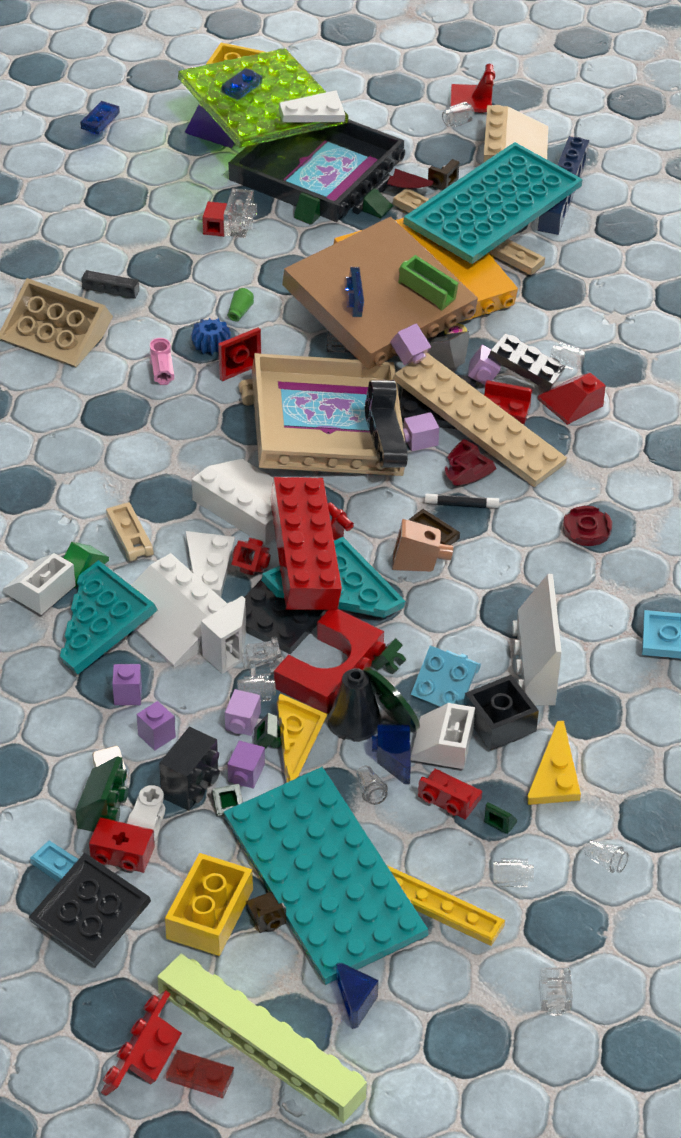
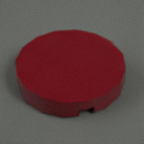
[563,505,612,546]

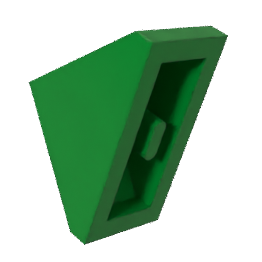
[63,541,109,588]

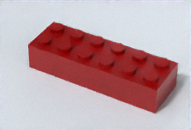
[270,477,342,610]

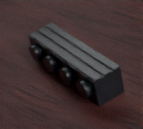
[81,270,140,299]

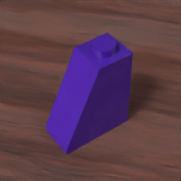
[185,95,249,148]

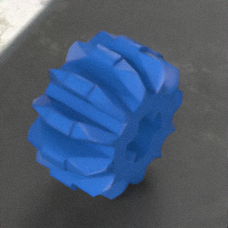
[191,317,231,355]

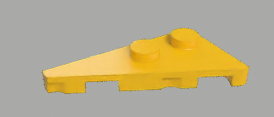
[277,693,327,783]
[527,721,581,805]

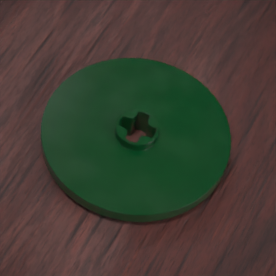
[363,667,420,732]

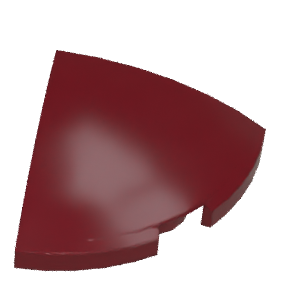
[387,168,433,188]
[445,439,497,486]

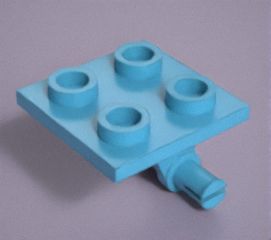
[411,645,481,707]

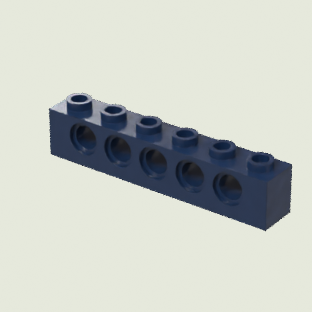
[538,136,589,235]

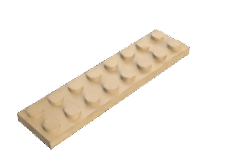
[393,353,567,487]

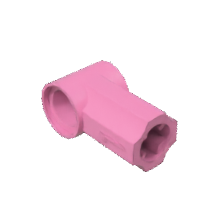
[150,338,174,385]

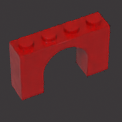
[274,609,386,714]

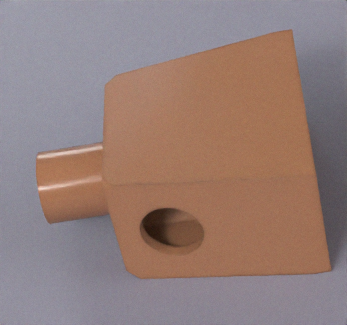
[392,519,453,572]

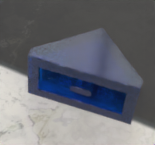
[336,963,379,1029]

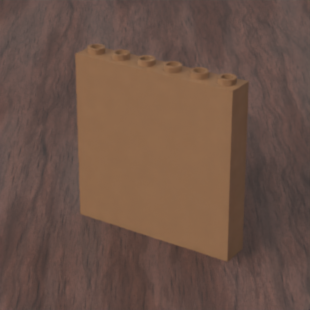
[282,217,478,370]

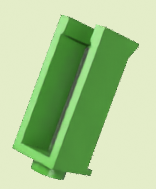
[398,255,459,311]

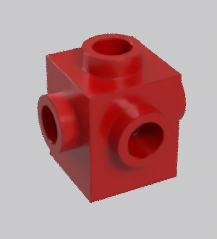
[231,537,271,575]

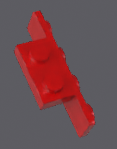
[101,990,182,1096]

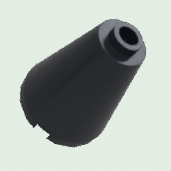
[328,669,381,742]

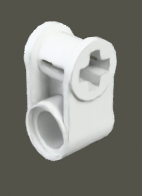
[127,785,165,841]

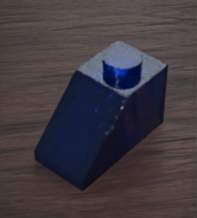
[372,725,411,784]

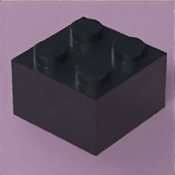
[464,675,539,750]
[159,726,220,811]

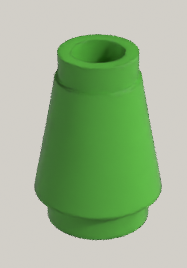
[227,288,254,322]

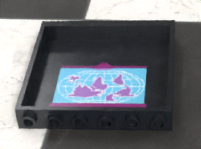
[228,116,405,223]

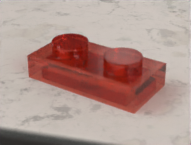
[166,1050,234,1099]

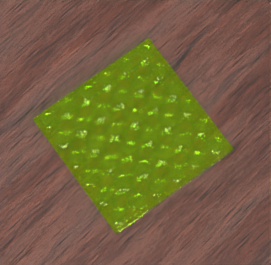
[178,48,349,148]

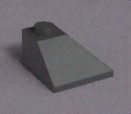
[427,331,470,372]

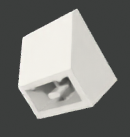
[3,553,76,615]
[201,596,246,674]
[411,703,475,769]

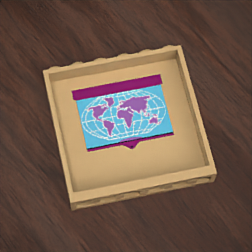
[252,353,405,476]

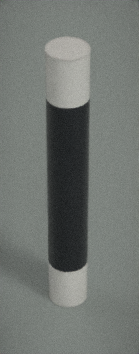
[425,494,499,508]

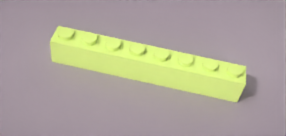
[157,954,367,1124]

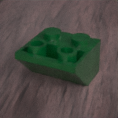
[75,756,128,832]

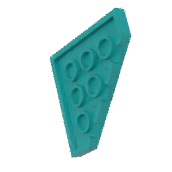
[261,537,406,618]
[60,560,158,675]

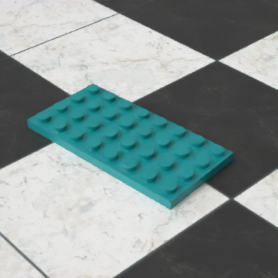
[403,142,583,264]
[223,766,429,985]

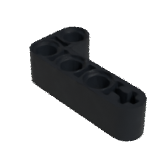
[364,380,408,468]

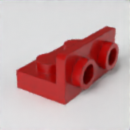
[484,380,532,425]
[418,768,483,820]

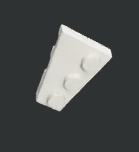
[278,90,345,122]
[186,531,235,597]

